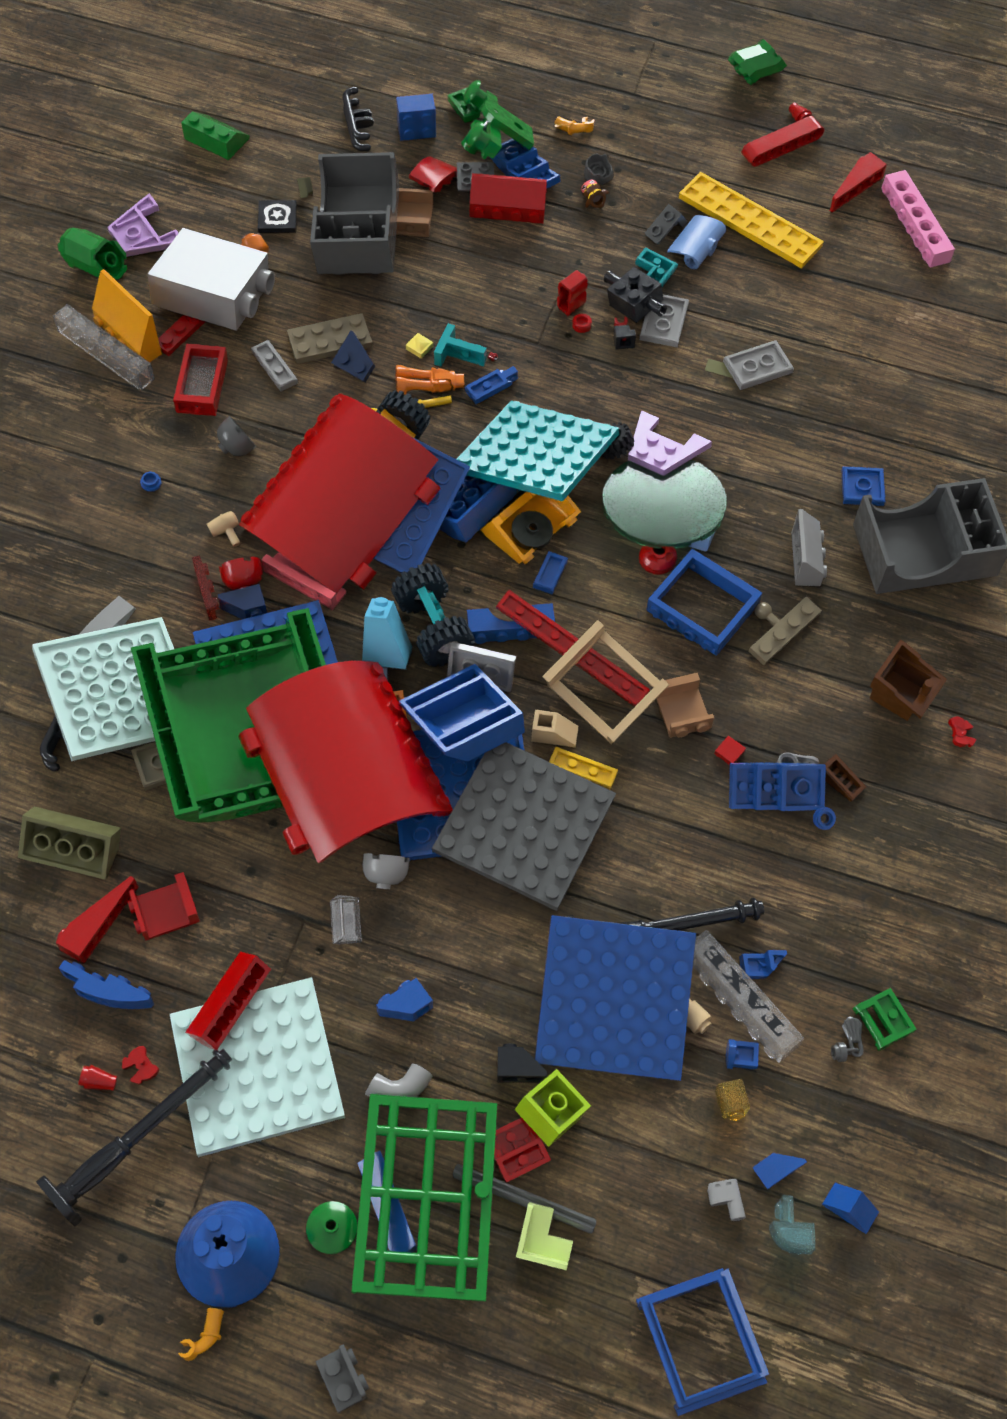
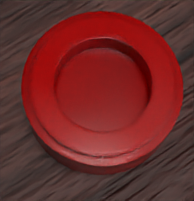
[572,314,592,333]

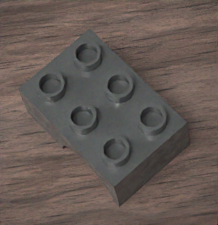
[310,152,399,275]
[853,478,1007,594]

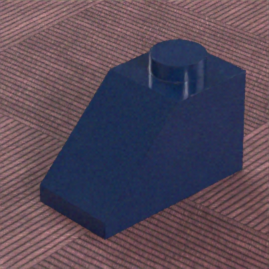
[217,584,267,619]

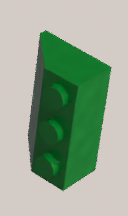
[181,111,250,160]

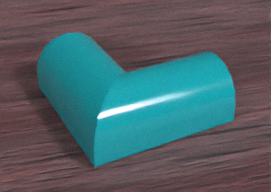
[635,247,678,287]

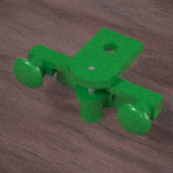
[461,80,534,160]

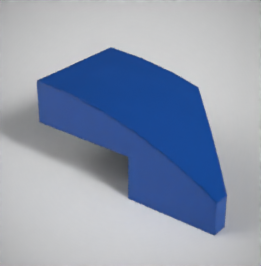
[739,950,787,979]
[752,1153,807,1189]

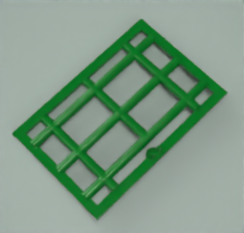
[351,1093,497,1302]

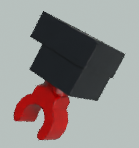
[613,317,636,350]

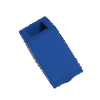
[376,978,433,1022]

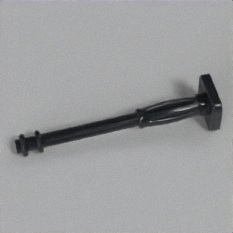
[564,897,764,931]
[36,1049,232,1227]

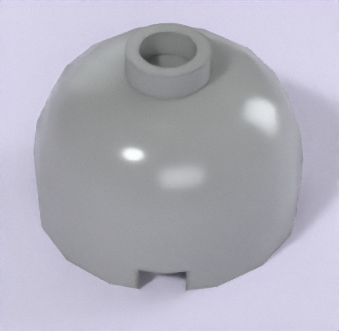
[362,853,410,889]

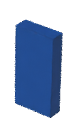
[533,551,568,595]

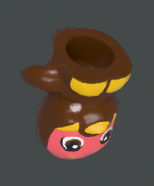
[581,180,609,209]

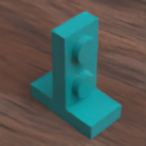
[434,323,487,367]

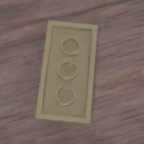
[287,313,373,364]

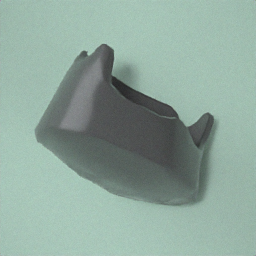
[584,153,614,185]

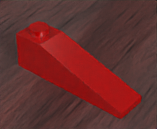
[830,152,887,212]
[56,876,138,964]

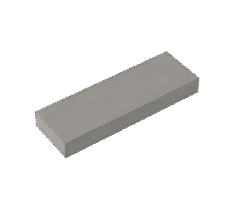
[251,340,298,392]

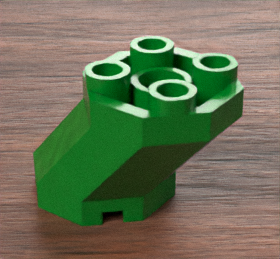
[727,39,787,86]
[58,228,127,280]

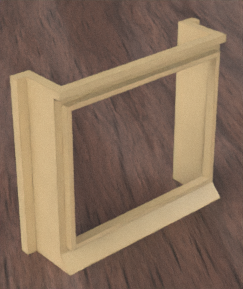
[542,620,669,744]

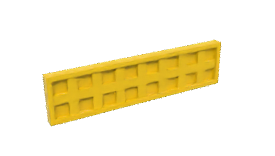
[679,172,824,269]

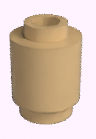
[687,998,712,1034]

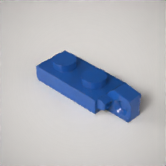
[465,366,518,404]

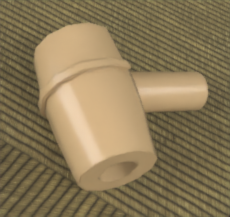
[207,511,240,547]

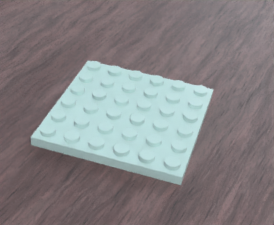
[32,617,174,761]
[170,977,345,1157]

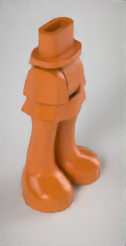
[395,365,464,395]

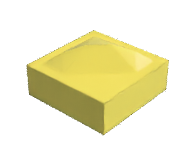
[406,333,433,359]

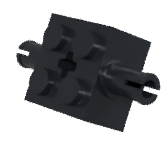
[604,267,667,323]

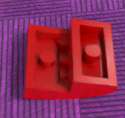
[494,1117,551,1183]

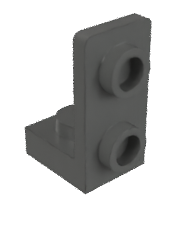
[645,204,688,245]

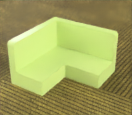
[516,1202,573,1270]

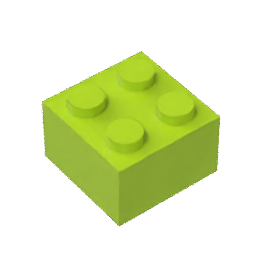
[514,1069,591,1147]

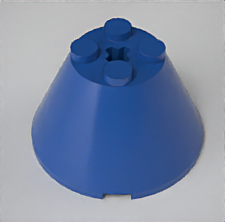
[175,1201,280,1308]

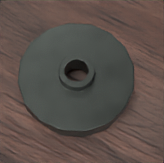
[511,511,553,550]

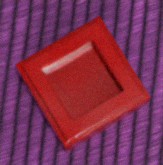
[714,735,746,765]

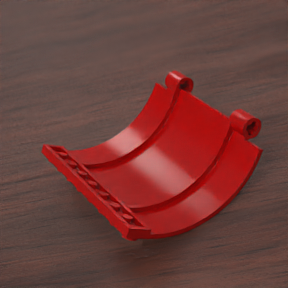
[239,393,441,594]
[238,661,453,863]

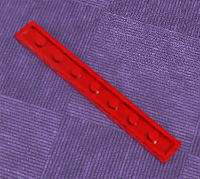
[496,590,650,707]

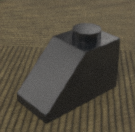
[497,1043,547,1083]

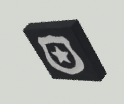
[258,200,297,233]

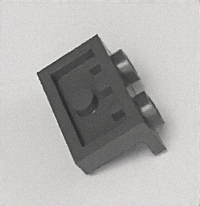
[315,1344,369,1414]

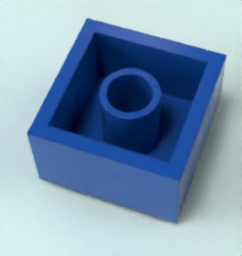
[396,94,436,141]

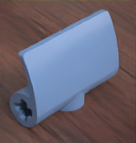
[667,215,726,269]

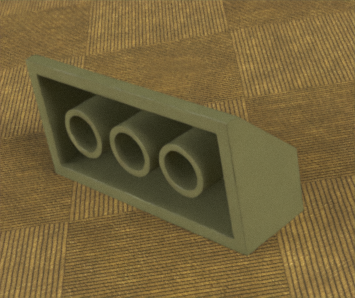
[18,806,121,879]

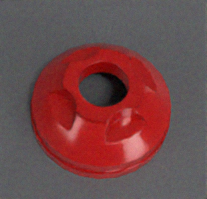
[639,539,677,575]

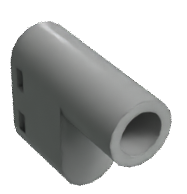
[707,1179,746,1221]

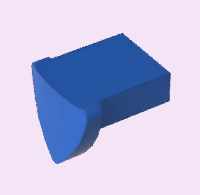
[726,1039,759,1069]

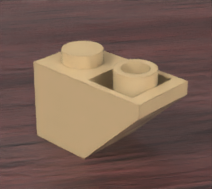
[531,710,578,747]

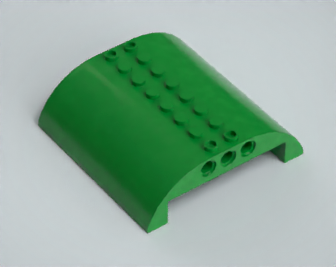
[131,608,326,822]

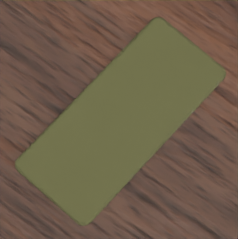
[705,359,733,378]

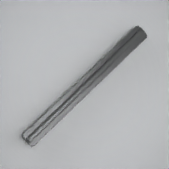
[453,1164,596,1234]

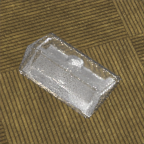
[330,895,362,944]

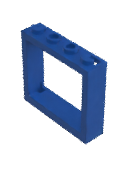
[646,549,762,656]

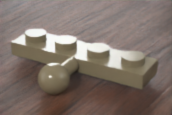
[748,597,822,665]

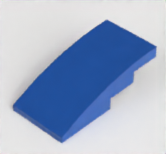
[490,139,561,188]
[729,763,826,811]

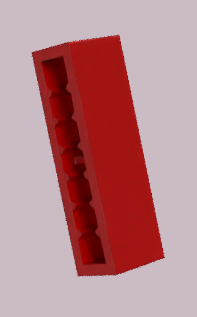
[185,952,271,1050]

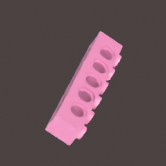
[882,170,955,268]

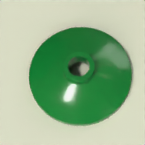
[306,1201,358,1254]

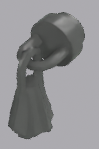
[831,1017,864,1062]

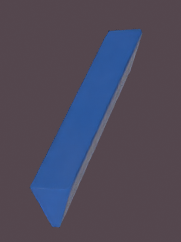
[357,1151,417,1252]

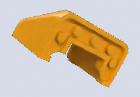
[480,492,581,564]

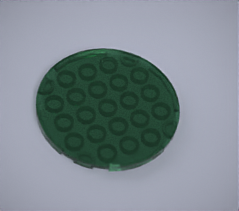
[602,460,727,549]

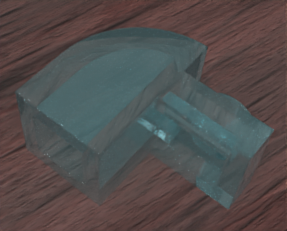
[769,1195,815,1255]

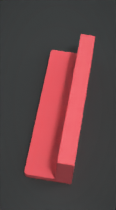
[261,553,346,610]

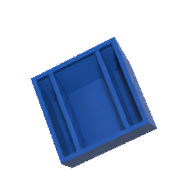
[399,664,525,762]

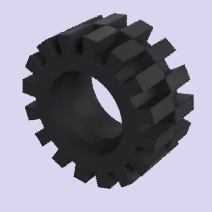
[601,422,635,460]

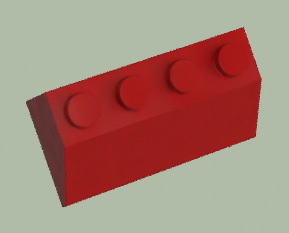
[470,173,547,224]

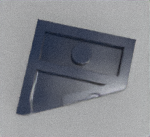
[331,330,375,383]

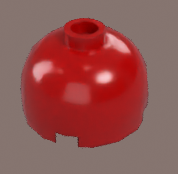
[219,557,263,590]

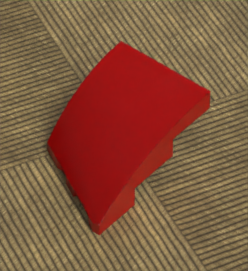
[409,156,457,192]

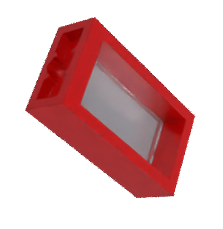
[173,344,228,416]

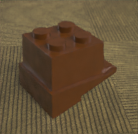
[870,639,947,721]

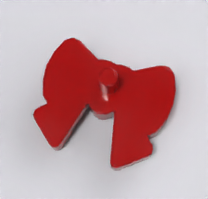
[948,716,976,747]
[122,1046,159,1085]

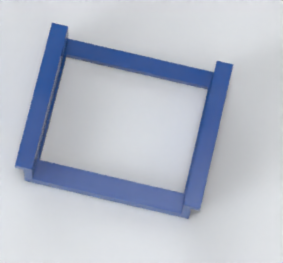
[636,1268,769,1416]

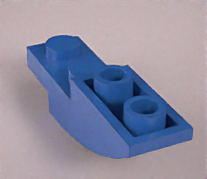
[59,960,154,1009]

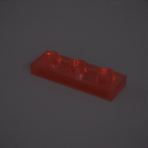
[192,555,219,621]

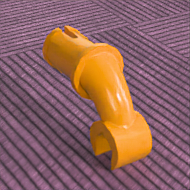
[554,116,594,135]
[178,1308,224,1361]

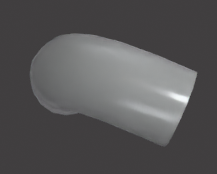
[365,1063,433,1097]

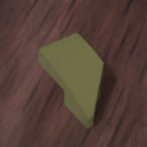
[297,177,313,198]

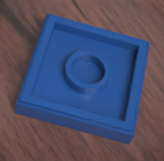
[841,466,885,506]

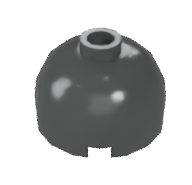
[217,416,256,457]

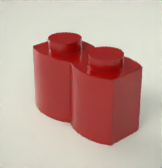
[557,270,588,316]

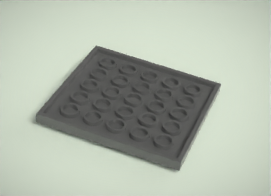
[432,742,616,911]

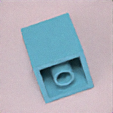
[362,597,412,669]

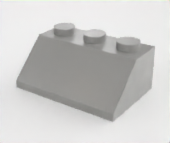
[791,509,827,586]

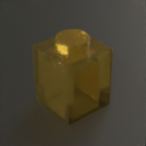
[715,1079,750,1121]

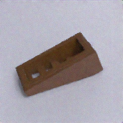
[824,754,866,802]

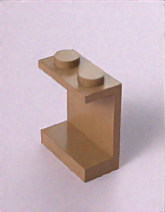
[396,188,433,237]
[656,673,714,738]

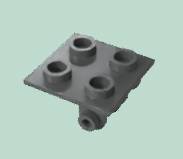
[457,162,494,191]

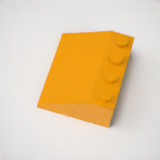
[92,269,162,366]

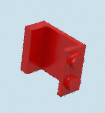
[127,872,200,941]

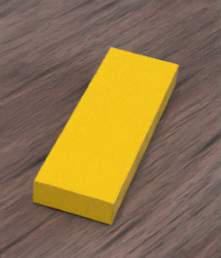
[549,747,618,790]

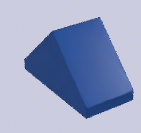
[822,1183,879,1234]

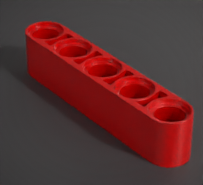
[742,116,825,167]

